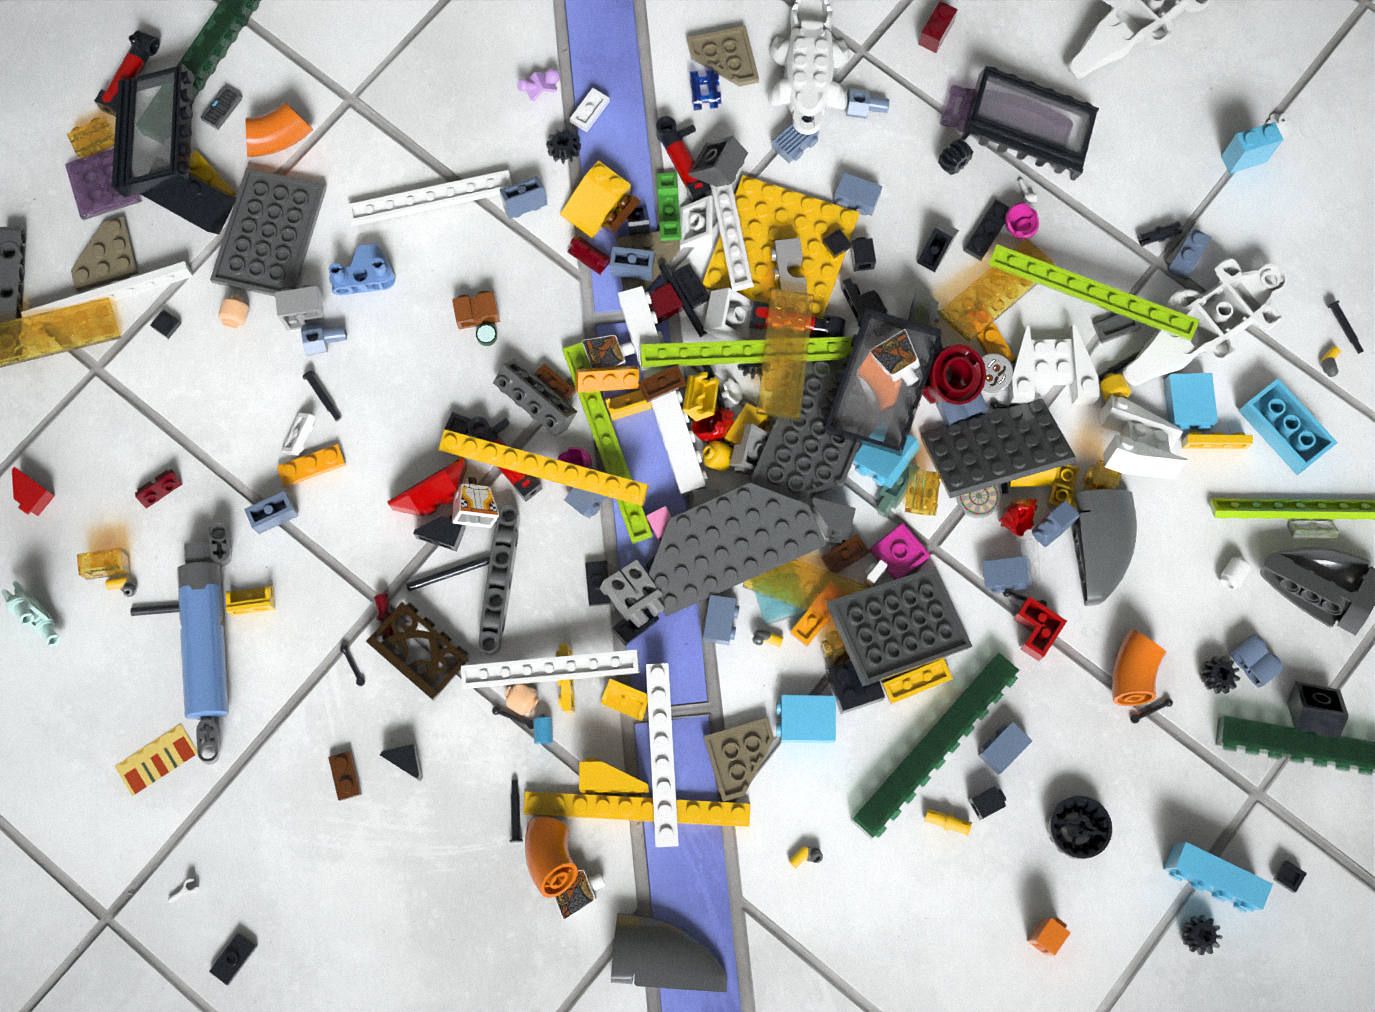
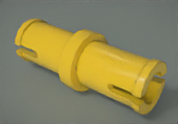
[924,808,972,836]

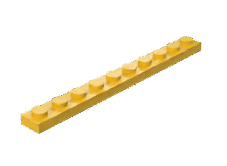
[438,429,649,506]
[523,791,750,827]

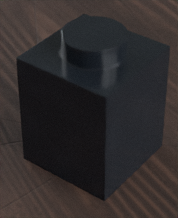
[850,237,876,272]
[968,786,1007,820]

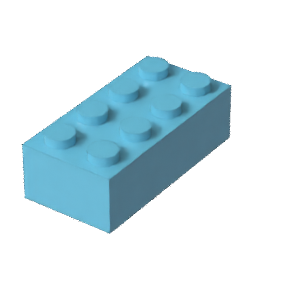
[1239,378,1338,475]
[1163,842,1273,913]

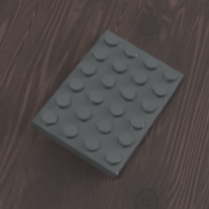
[210,168,327,297]
[920,398,1076,498]
[826,567,973,687]

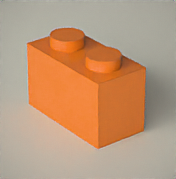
[1027,917,1071,956]

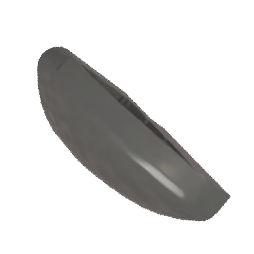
[1070,489,1137,606]
[1260,547,1375,636]
[611,913,728,992]

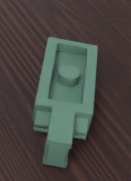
[876,463,921,518]

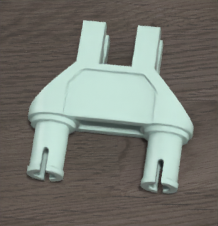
[1,580,60,646]

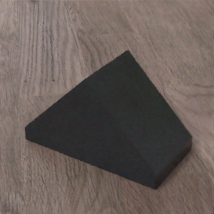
[627,205,650,235]
[380,744,423,781]

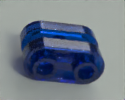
[689,69,722,111]

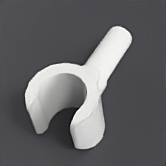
[1019,179,1037,206]
[168,879,199,903]

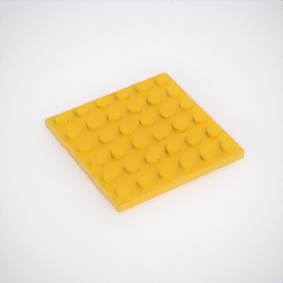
[702,175,860,317]

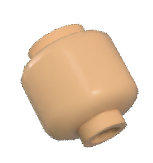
[218,295,249,328]
[504,684,539,715]

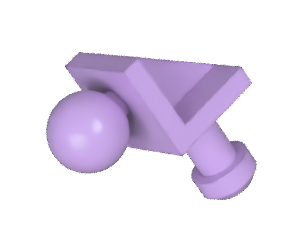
[517,68,560,101]

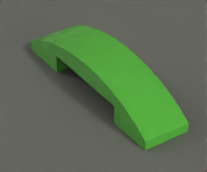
[657,172,681,241]

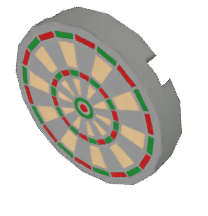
[957,485,1001,518]

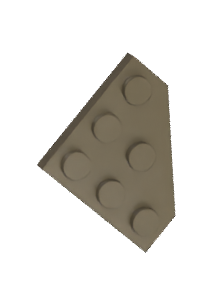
[687,25,759,87]
[71,216,139,292]
[616,231,680,292]
[703,717,774,802]

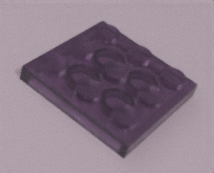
[65,148,142,220]

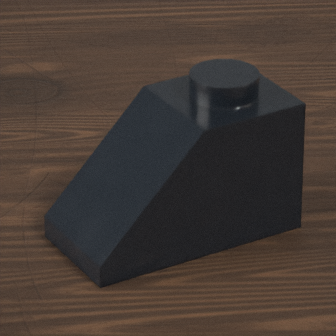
[917,221,959,273]
[413,516,466,552]

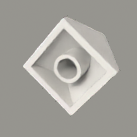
[680,196,713,247]

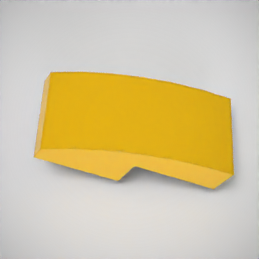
[1048,465,1080,506]

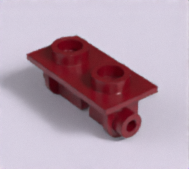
[567,236,611,275]
[135,469,182,509]

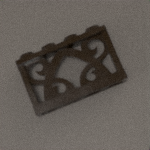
[366,602,469,701]

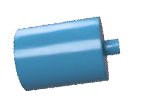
[533,714,553,744]

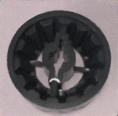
[1047,796,1112,859]

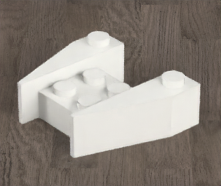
[1008,325,1100,406]
[1099,395,1188,479]

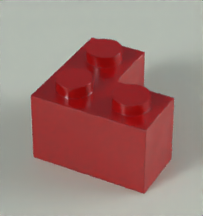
[1013,596,1067,661]

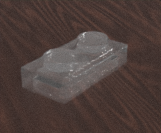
[1287,518,1339,539]
[1015,538,1040,583]

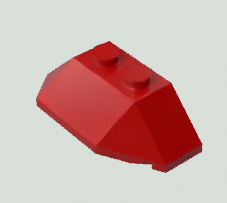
[387,457,467,517]

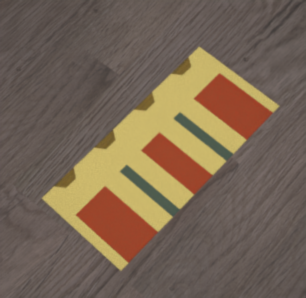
[115,724,198,796]

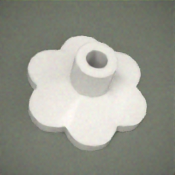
[1266,113,1293,136]
[721,378,743,404]

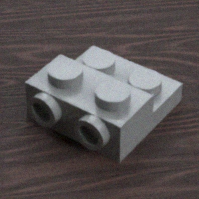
[730,424,770,480]

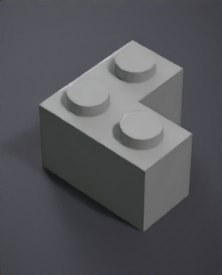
[275,285,324,331]

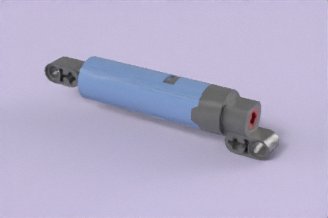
[177,522,231,765]

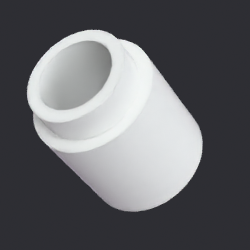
[1220,557,1251,590]

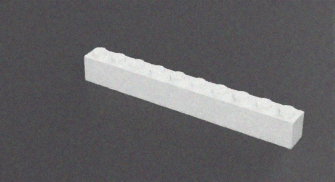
[618,286,708,497]

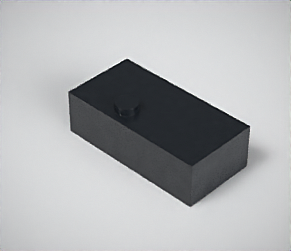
[140,157,237,235]

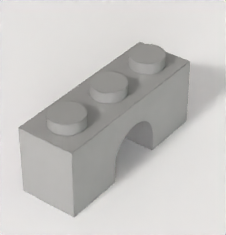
[771,238,808,307]

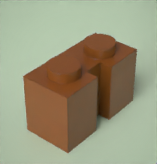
[452,291,500,330]

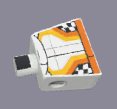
[452,477,499,528]

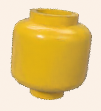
[1099,373,1131,402]
[702,441,733,472]

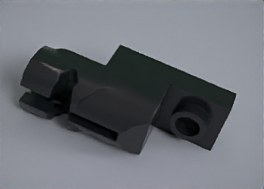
[841,278,894,337]

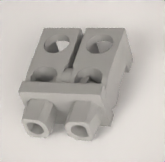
[599,560,665,628]

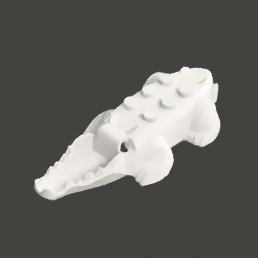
[768,0,850,135]
[1068,0,1212,79]
[1122,258,1288,387]

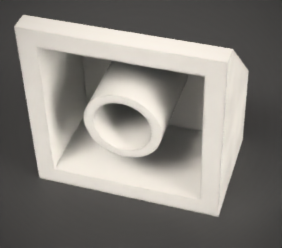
[703,288,754,341]

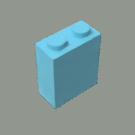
[1221,122,1283,174]
[1164,373,1218,432]
[853,420,920,489]
[776,695,836,743]

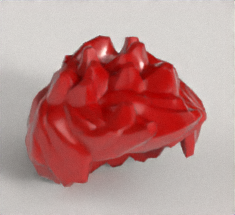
[692,407,734,444]
[998,498,1038,537]

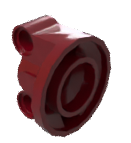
[922,344,986,405]

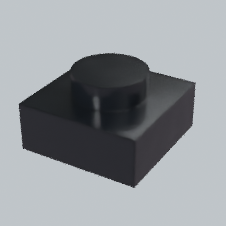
[822,229,852,259]
[150,309,182,339]
[444,412,471,435]
[1273,860,1307,893]

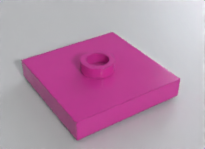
[869,522,931,580]

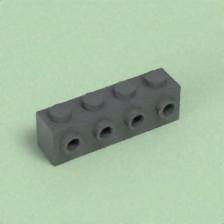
[493,358,578,436]

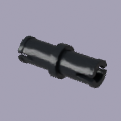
[1137,221,1182,247]

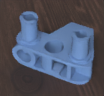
[329,243,395,295]

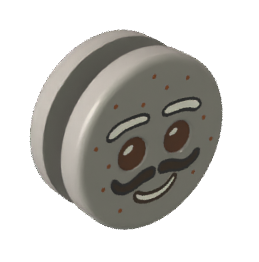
[981,353,1013,393]

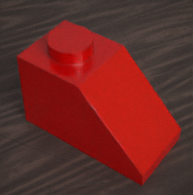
[12,467,55,516]

